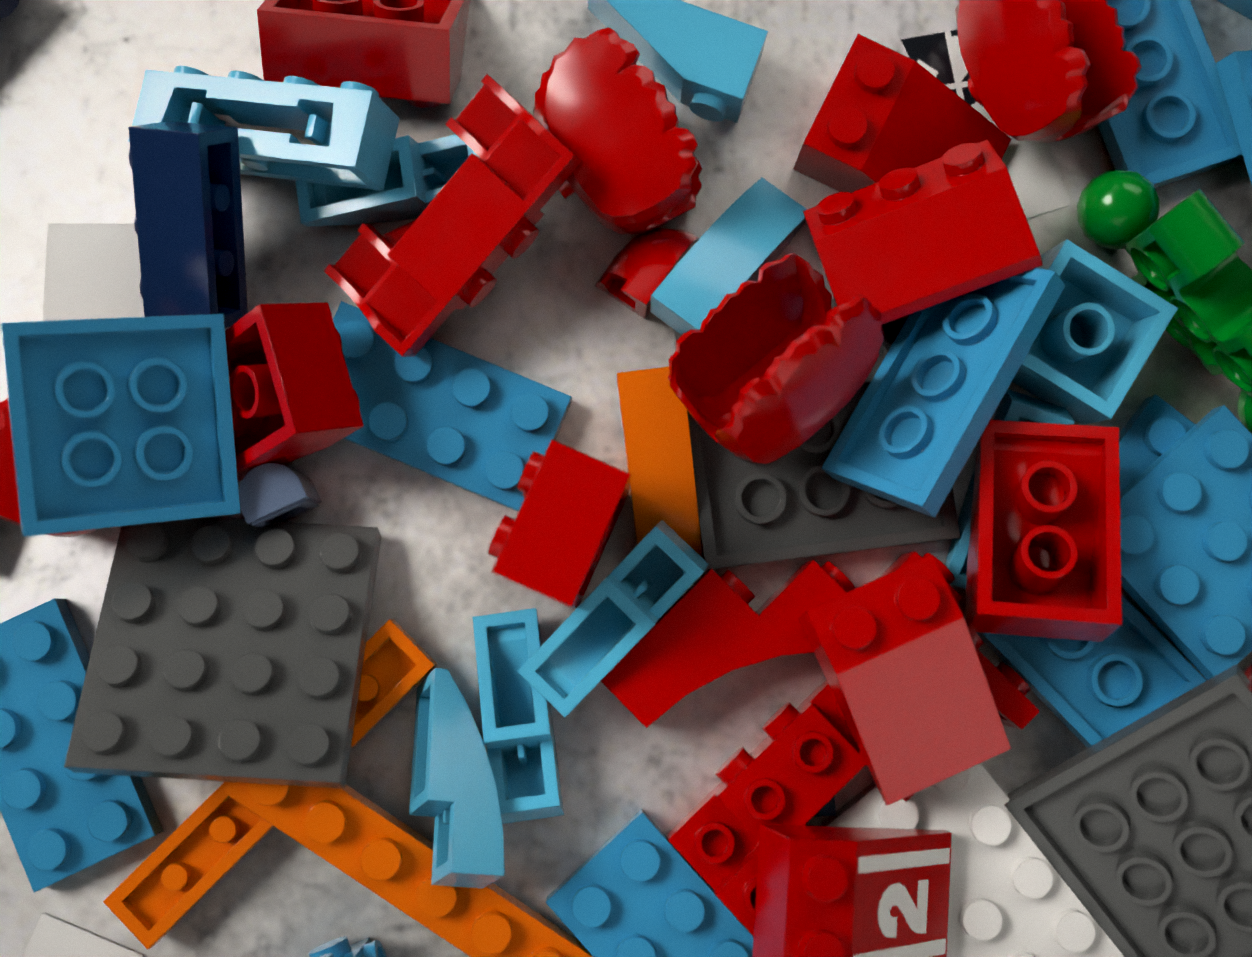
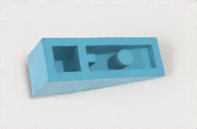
[588,0,768,123]

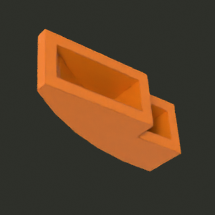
[617,367,702,557]

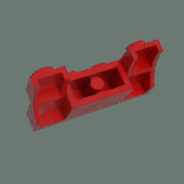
[324,74,582,357]
[667,679,915,936]

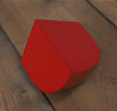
[595,228,699,319]

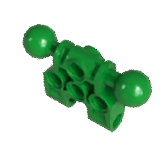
[1077,170,1252,434]

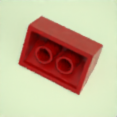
[257,0,470,108]
[803,139,1043,325]

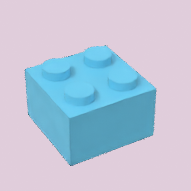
[1012,239,1178,425]

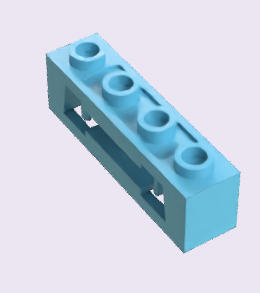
[128,66,400,191]

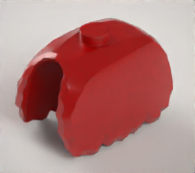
[955,0,1142,143]
[533,27,702,235]
[668,253,884,464]

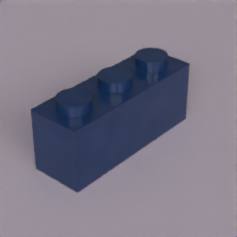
[128,121,248,329]

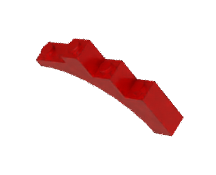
[601,551,1040,730]

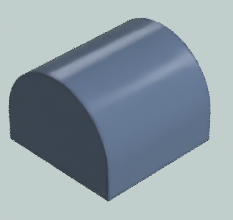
[239,463,322,528]

